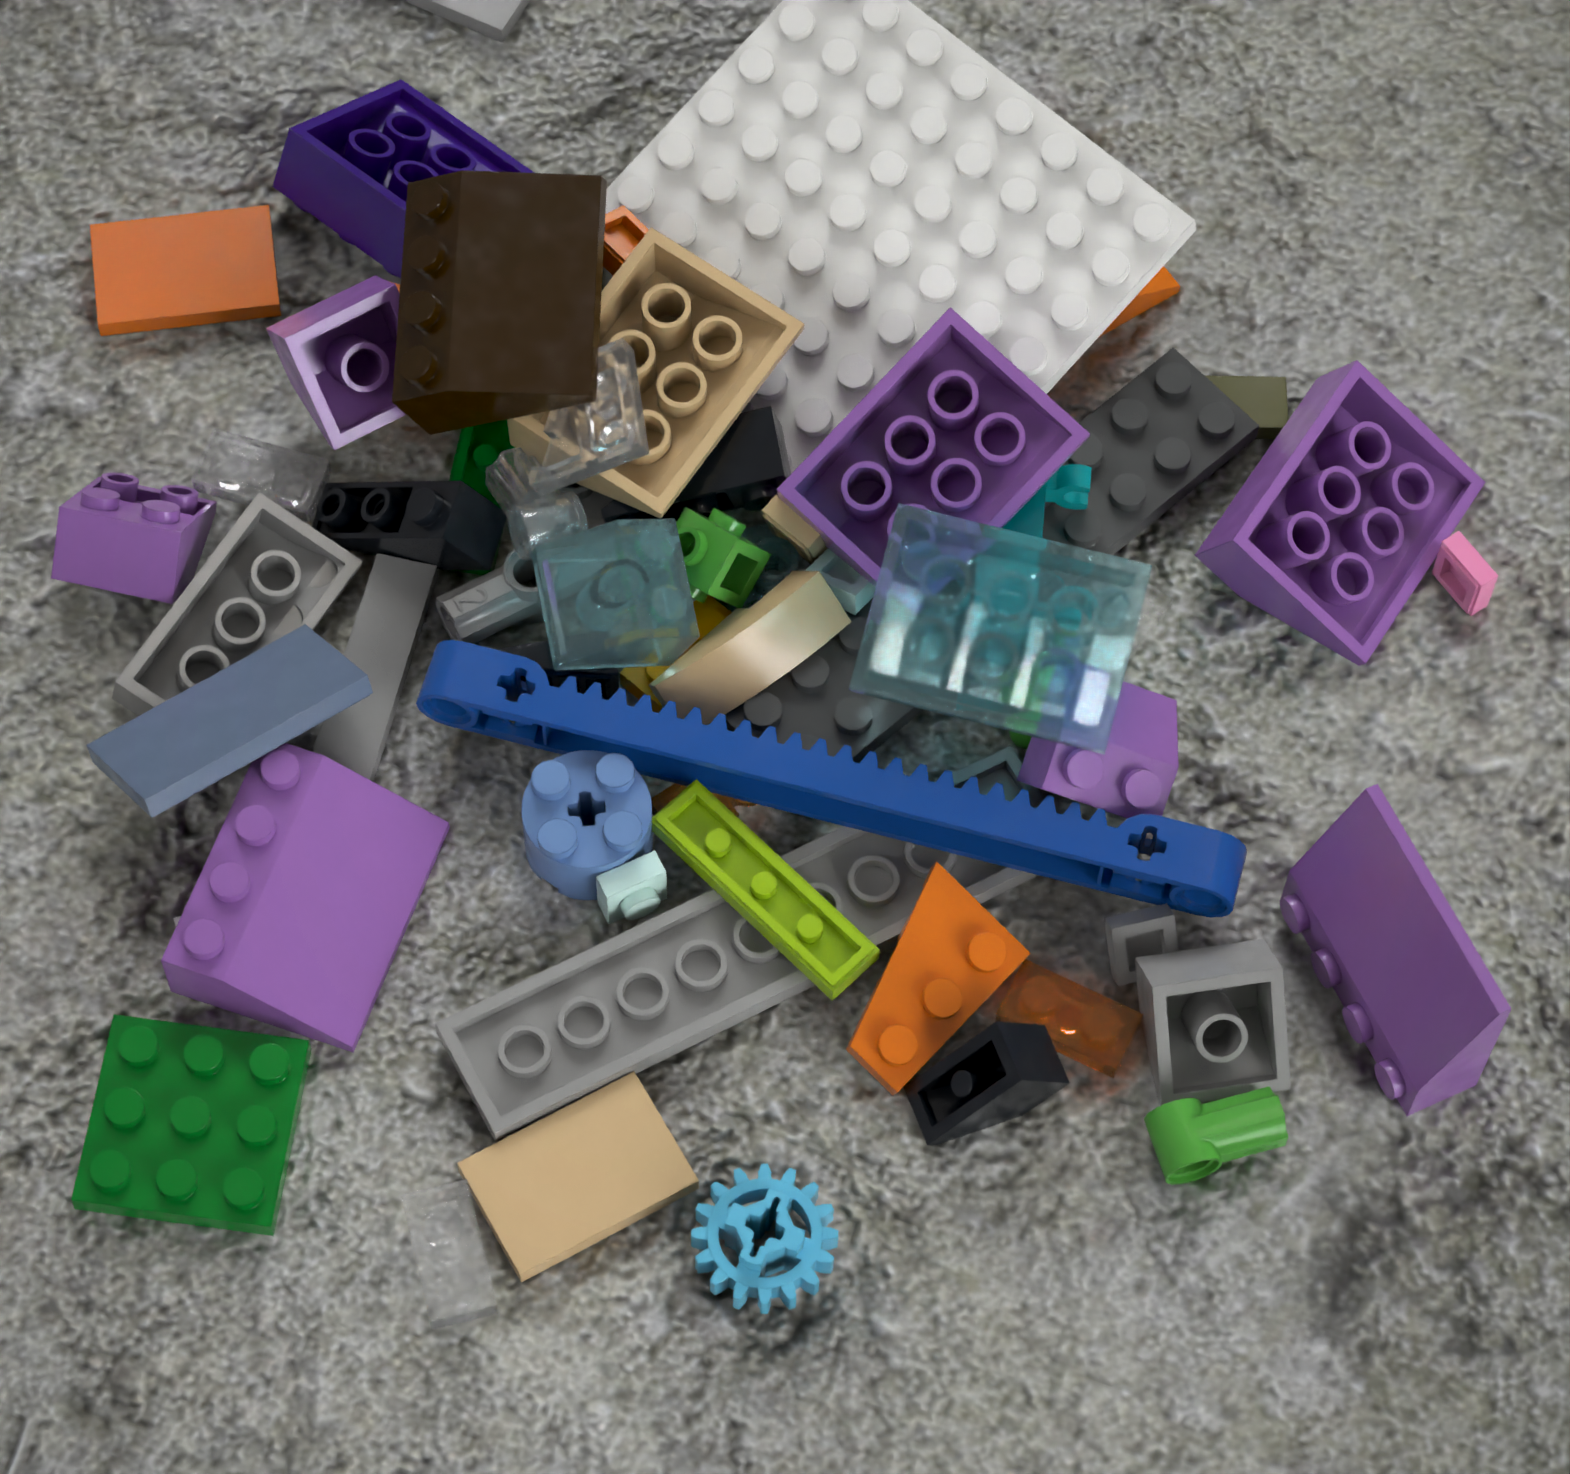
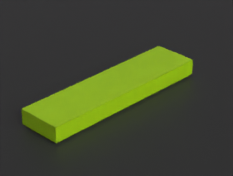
[652,779,880,1001]

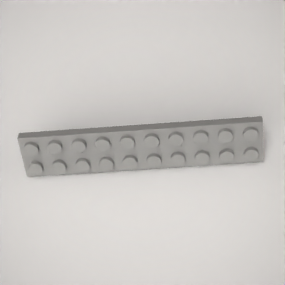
[435,745,1044,1143]

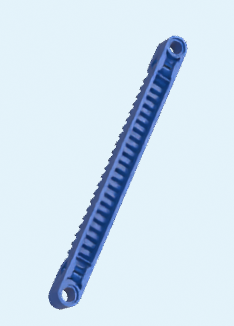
[416,640,1247,918]

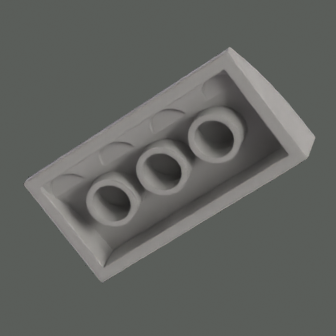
[112,492,363,716]

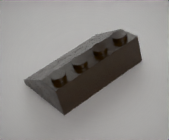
[392,170,607,435]

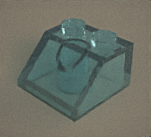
[531,518,700,670]

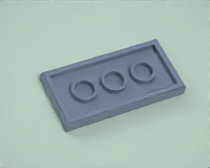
[86,624,373,818]

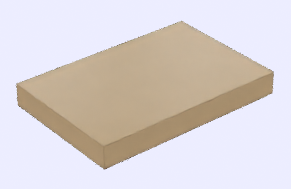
[457,1071,699,1282]

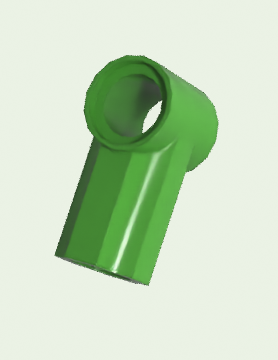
[1144,1086,1289,1185]

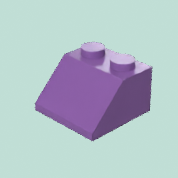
[266,275,406,450]
[1016,659,1179,819]

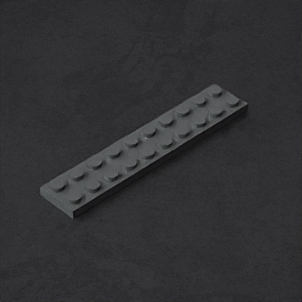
[725,347,1259,763]

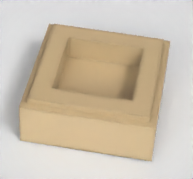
[761,495,828,564]

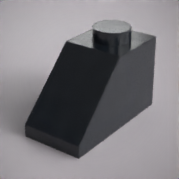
[904,1021,1070,1146]

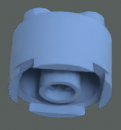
[521,750,653,900]

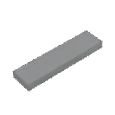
[313,553,438,782]

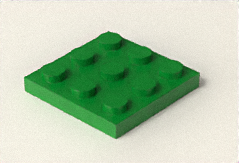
[71,1014,312,1236]

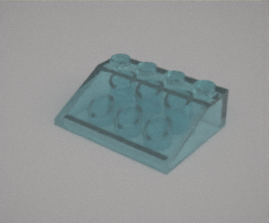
[849,503,1152,755]

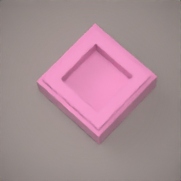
[1432,531,1498,616]

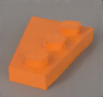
[846,861,1031,1096]

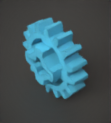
[691,1163,838,1314]

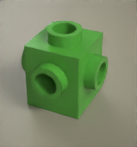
[655,507,771,608]

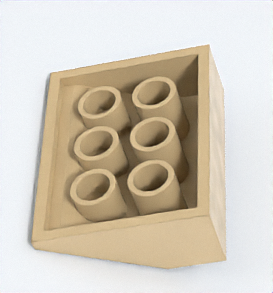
[507,227,804,519]

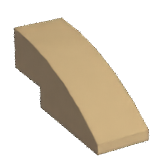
[649,570,852,725]

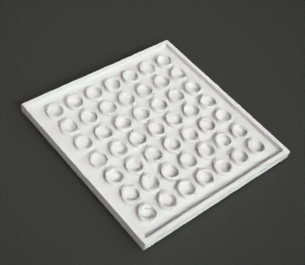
[602,0,1196,473]

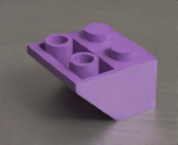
[51,473,217,604]

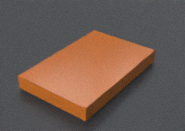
[90,205,281,336]

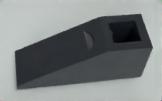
[601,406,791,540]
[312,481,508,570]

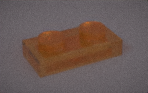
[995,959,1144,1079]

